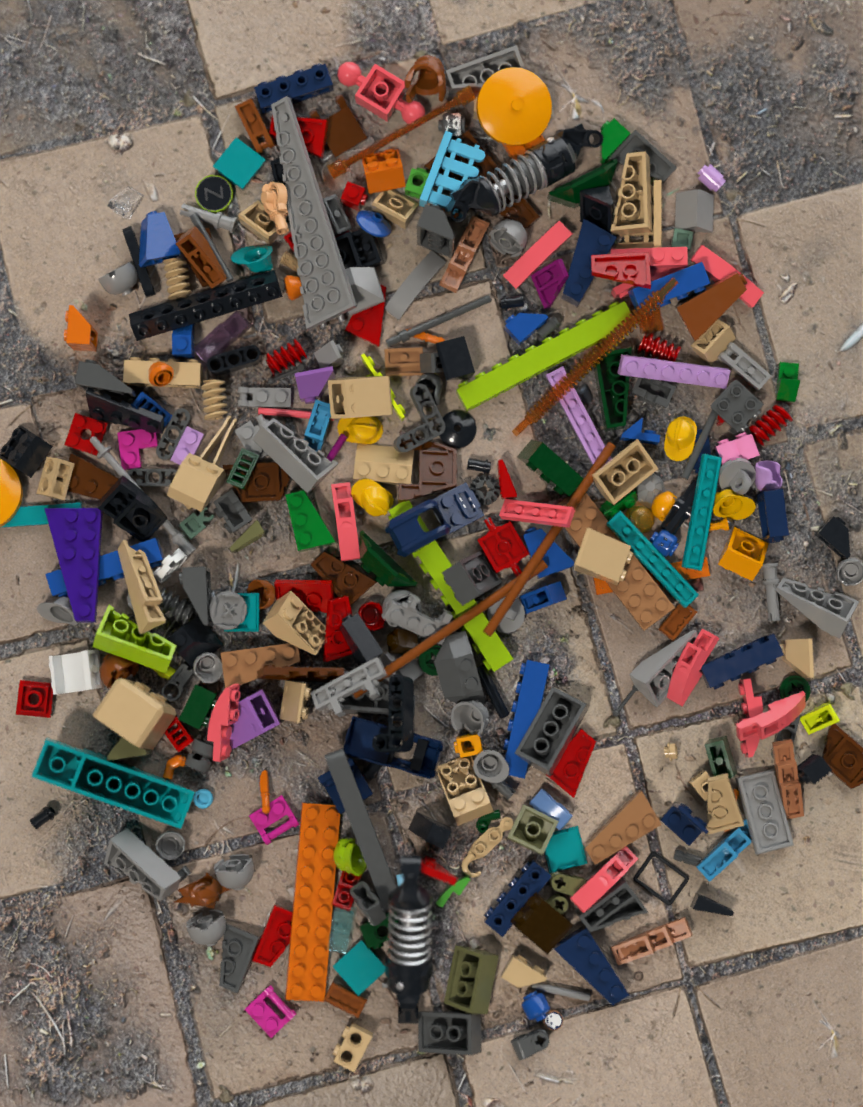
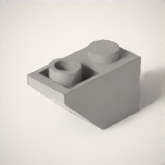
[314,340,344,369]

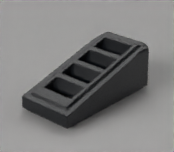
[690,893,734,916]

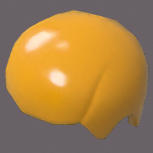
[651,491,677,522]

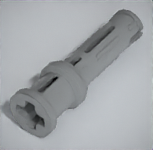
[180,203,238,234]
[762,563,781,621]

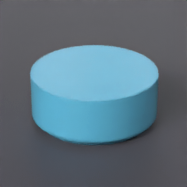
[193,789,213,809]

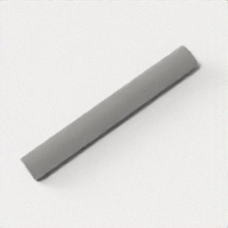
[532,983,590,1001]

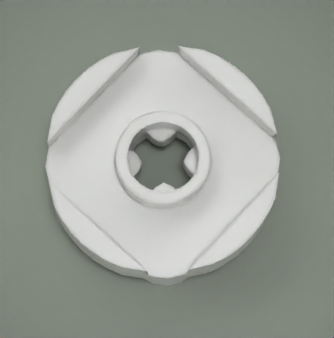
[153,548,187,583]

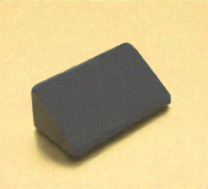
[323,194,352,237]

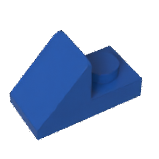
[619,418,660,445]

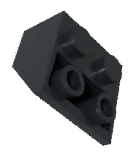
[0,425,53,478]

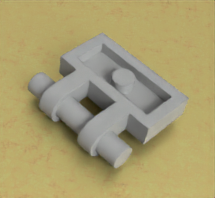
[234,414,269,462]

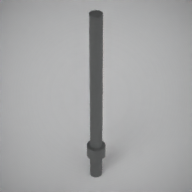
[385,295,491,347]

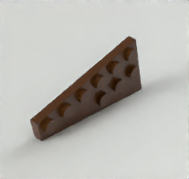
[424,131,540,230]

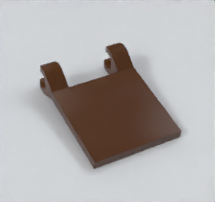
[309,94,367,158]

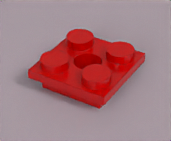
[64,413,108,456]
[16,680,54,718]

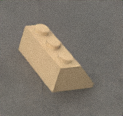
[592,439,658,505]
[353,444,414,486]

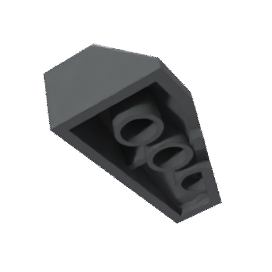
[342,671,415,715]

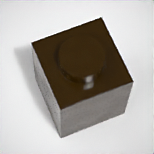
[387,628,418,655]

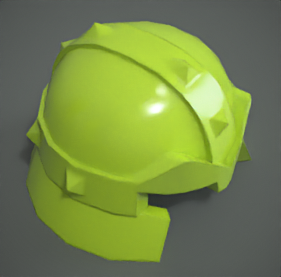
[333,838,367,876]

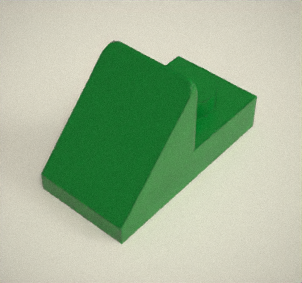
[776,362,800,402]

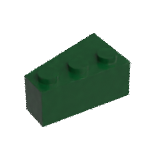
[517,440,584,497]

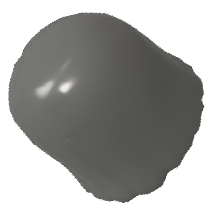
[415,373,443,407]

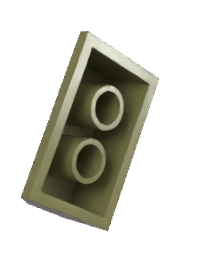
[444,945,499,1014]

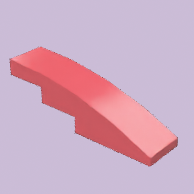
[503,220,573,289]
[690,245,764,308]

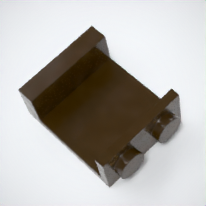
[510,892,573,955]

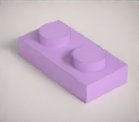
[170,426,205,465]

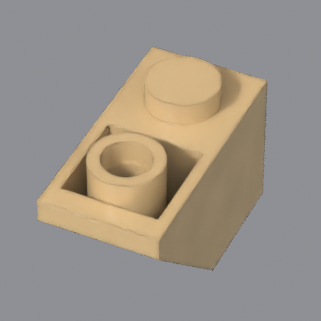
[501,954,547,988]

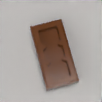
[658,603,697,642]
[324,982,367,1018]

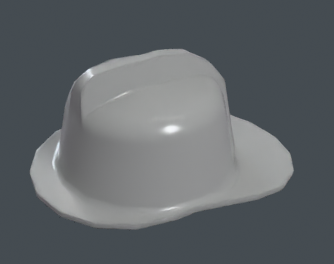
[37,596,78,625]

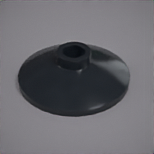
[439,410,476,448]

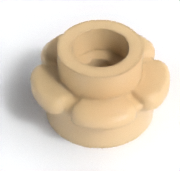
[664,742,678,761]

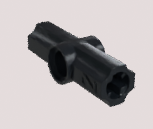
[660,480,697,535]

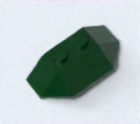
[547,159,618,209]
[359,530,418,587]

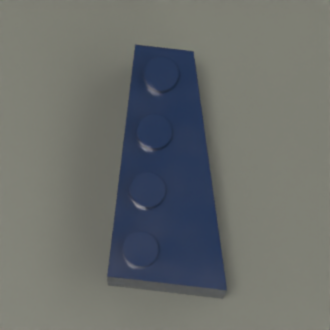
[561,219,617,307]
[700,634,784,690]
[553,925,629,1005]

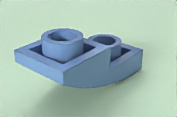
[529,789,573,830]

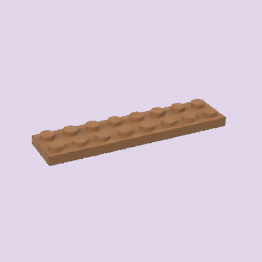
[557,491,675,631]

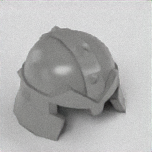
[450,700,489,736]

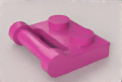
[249,795,300,845]
[244,985,297,1038]

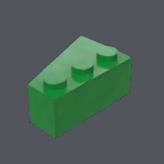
[285,490,337,552]

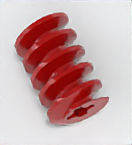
[637,333,681,361]
[266,339,308,377]
[749,405,793,446]

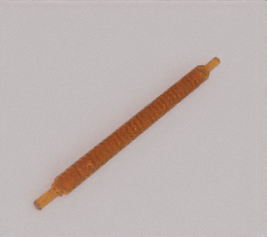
[512,277,678,436]

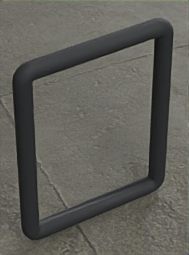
[634,852,689,906]

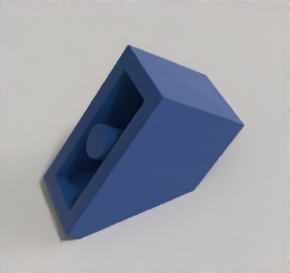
[504,313,549,346]
[172,324,194,359]
[519,581,567,614]

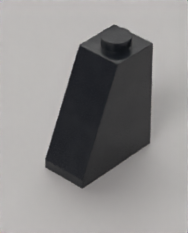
[339,614,383,666]
[408,811,452,850]

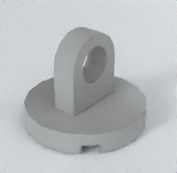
[718,458,756,495]
[209,591,247,630]
[487,597,525,633]

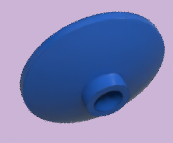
[356,210,392,238]

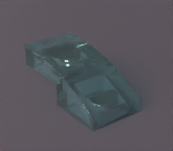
[327,908,354,953]

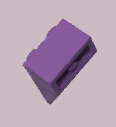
[230,689,282,750]

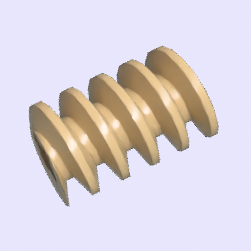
[163,258,192,300]
[201,379,228,420]

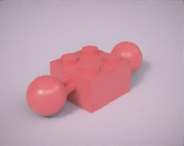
[337,62,425,125]

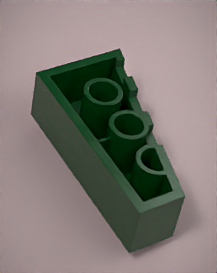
[592,347,632,432]

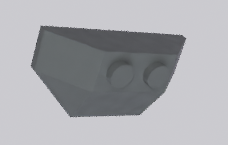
[434,630,486,704]

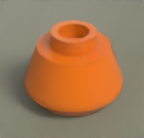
[284,275,302,301]
[149,362,174,387]

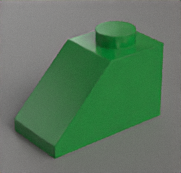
[600,118,631,165]

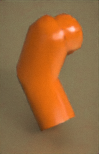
[163,755,186,779]

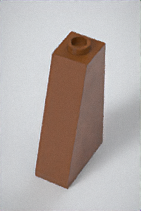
[675,272,747,341]

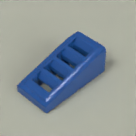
[131,391,172,427]

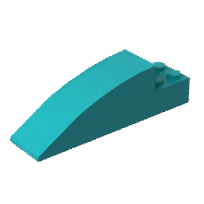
[31,737,195,829]

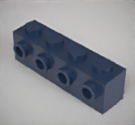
[254,64,334,114]
[484,859,552,937]

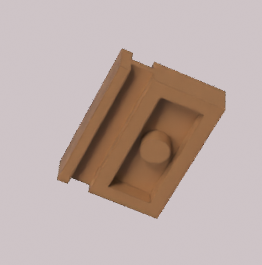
[384,347,424,376]

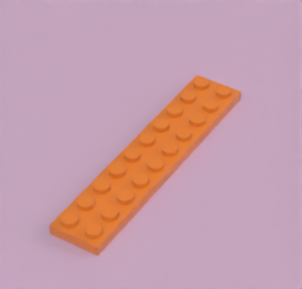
[285,802,340,1002]

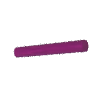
[326,433,348,461]

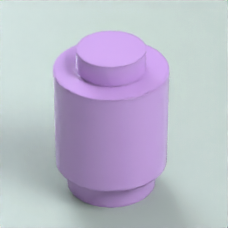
[698,164,726,192]

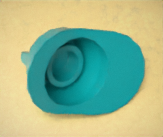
[231,246,273,273]

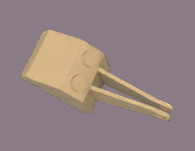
[167,415,238,512]

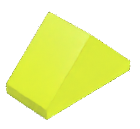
[800,703,840,735]

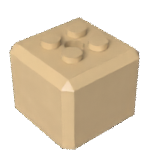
[93,678,176,750]

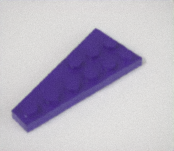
[44,508,103,623]

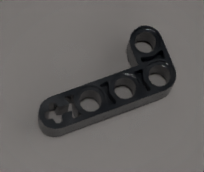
[372,674,414,753]

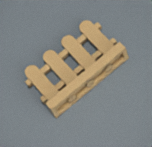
[616,180,662,249]

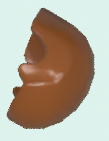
[247,580,276,609]

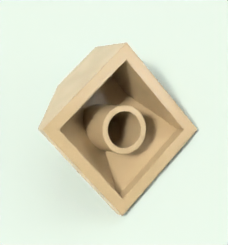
[779,639,814,678]

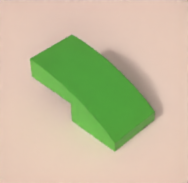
[436,875,470,908]

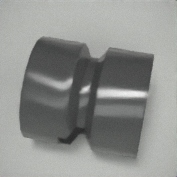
[184,738,213,773]

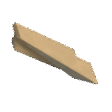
[118,540,166,634]

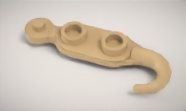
[462,817,513,878]

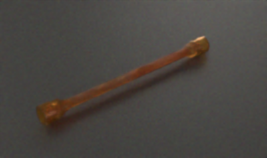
[327,85,476,179]

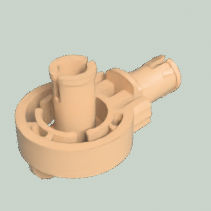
[261,182,289,235]

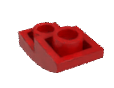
[332,871,361,911]

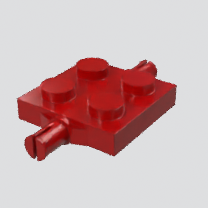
[477,517,529,577]

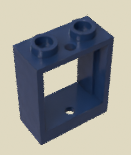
[756,489,789,543]

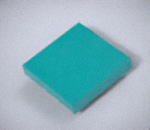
[213,137,266,190]
[332,939,385,996]

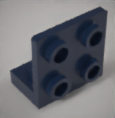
[317,758,373,814]
[659,802,709,846]

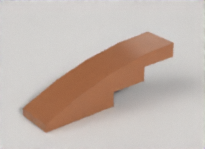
[439,216,490,293]
[772,739,804,820]
[610,917,693,966]

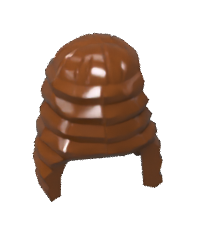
[405,55,446,103]

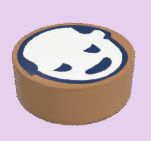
[543,1010,563,1031]

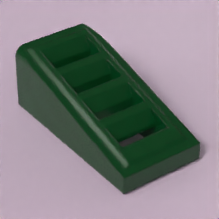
[226,448,260,491]

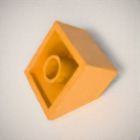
[718,527,769,581]

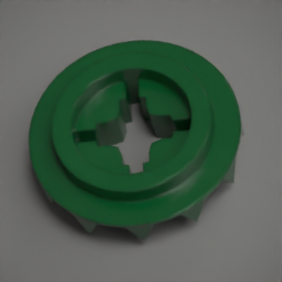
[419,645,441,676]
[779,675,810,702]

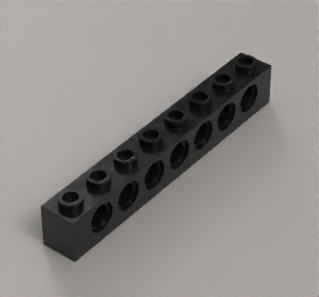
[129,270,283,341]

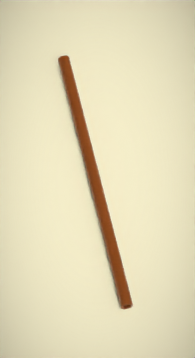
[483,442,616,637]
[353,560,548,698]

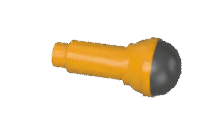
[709,517,733,531]

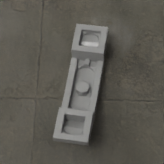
[384,251,447,320]

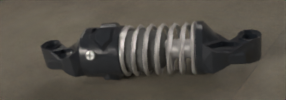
[444,123,603,222]
[385,855,433,1024]

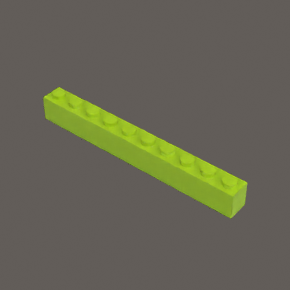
[456,301,635,412]
[388,501,513,672]

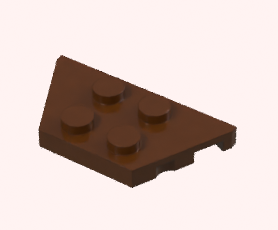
[223,462,291,503]
[822,724,863,789]

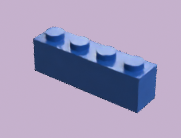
[628,262,710,314]

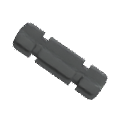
[673,850,704,866]

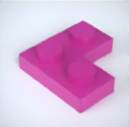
[117,429,158,470]

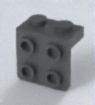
[711,380,764,435]

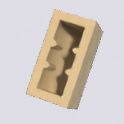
[691,319,736,366]

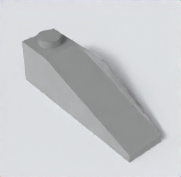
[775,578,859,639]
[629,629,698,707]

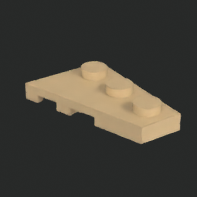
[707,773,744,835]

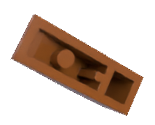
[176,226,227,289]

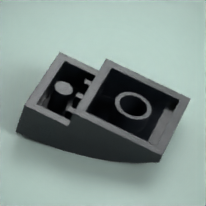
[335,229,385,269]
[98,475,167,542]

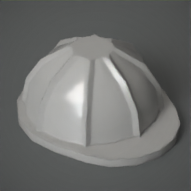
[633,473,665,508]
[473,750,509,783]

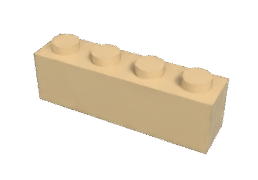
[123,357,203,389]

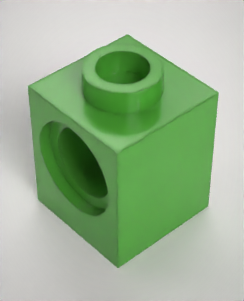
[405,168,429,199]

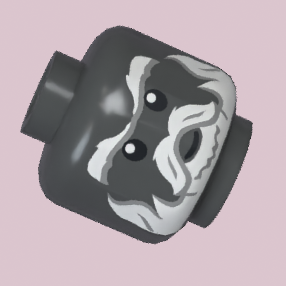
[438,112,466,138]

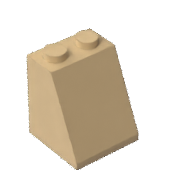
[574,528,633,585]

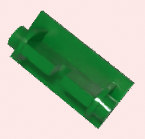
[599,490,638,521]

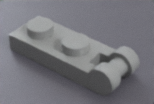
[718,342,771,391]
[237,387,292,408]

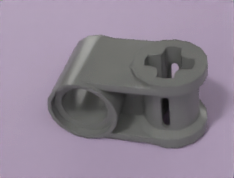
[511,1028,549,1060]

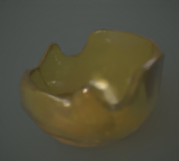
[624,505,655,534]

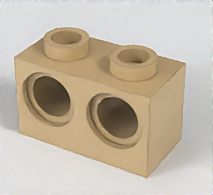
[36,457,75,500]
[332,1022,373,1072]

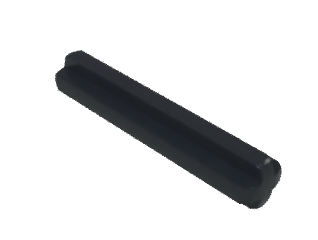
[477,665,509,719]

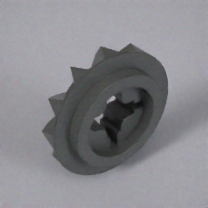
[470,474,500,505]

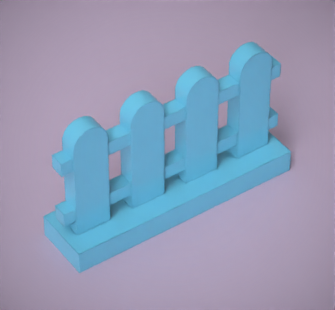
[419,131,485,215]

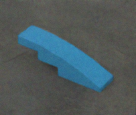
[304,400,331,451]
[696,818,752,882]

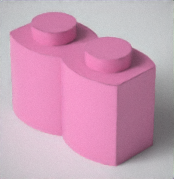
[714,432,760,466]

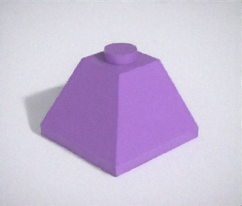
[295,366,335,404]

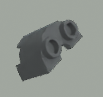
[632,377,676,408]
[213,489,253,534]

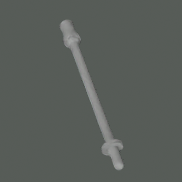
[90,436,196,557]

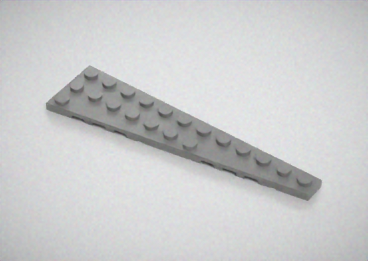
[271,96,357,330]

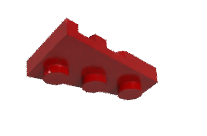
[544,729,596,798]

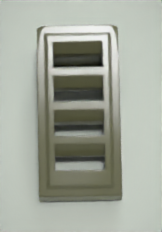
[229,520,266,553]

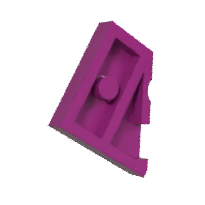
[531,259,569,309]

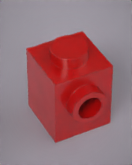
[341,181,368,211]

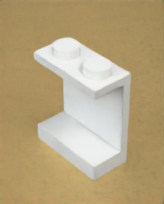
[49,650,103,695]

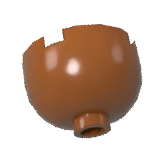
[99,653,139,689]

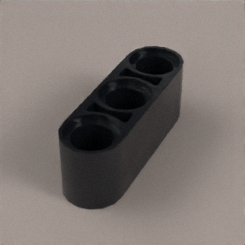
[207,345,262,376]

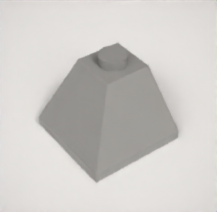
[345,267,385,315]

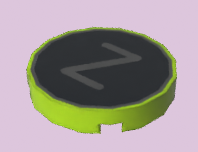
[195,175,233,213]

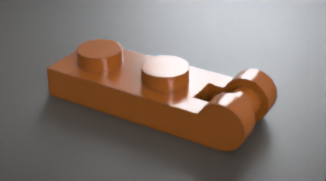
[235,98,275,154]

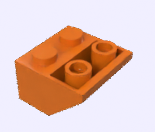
[361,149,406,194]
[64,305,98,352]

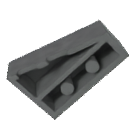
[575,877,648,932]

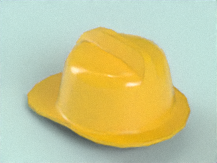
[337,416,383,444]
[664,416,697,461]
[351,479,393,516]
[713,489,756,520]

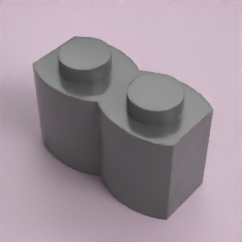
[350,881,387,926]

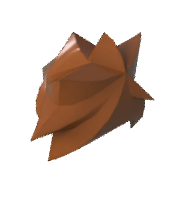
[174,872,230,909]

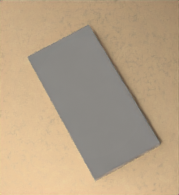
[736,769,794,855]

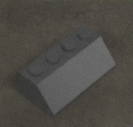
[417,204,455,258]
[515,686,588,777]

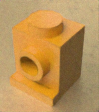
[453,734,483,758]

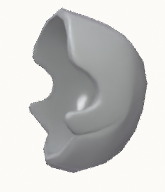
[836,558,863,586]
[193,652,223,683]
[156,830,185,861]

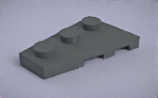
[609,129,677,183]
[219,923,260,993]

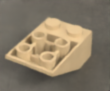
[328,376,393,419]
[263,591,326,655]
[279,680,312,723]
[437,756,494,826]

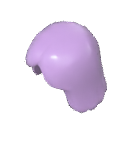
[755,460,783,492]

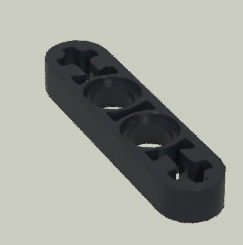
[122,226,156,298]

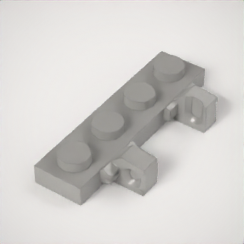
[381,593,457,645]
[310,657,387,718]

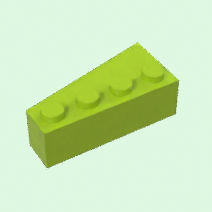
[92,605,176,673]

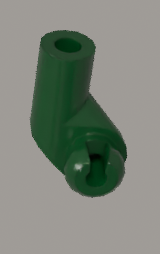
[476,809,501,833]

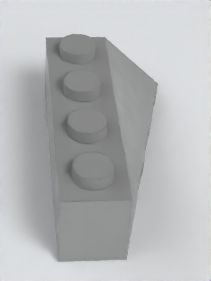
[253,418,339,493]
[104,828,181,901]

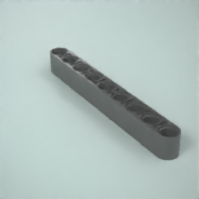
[324,748,397,914]

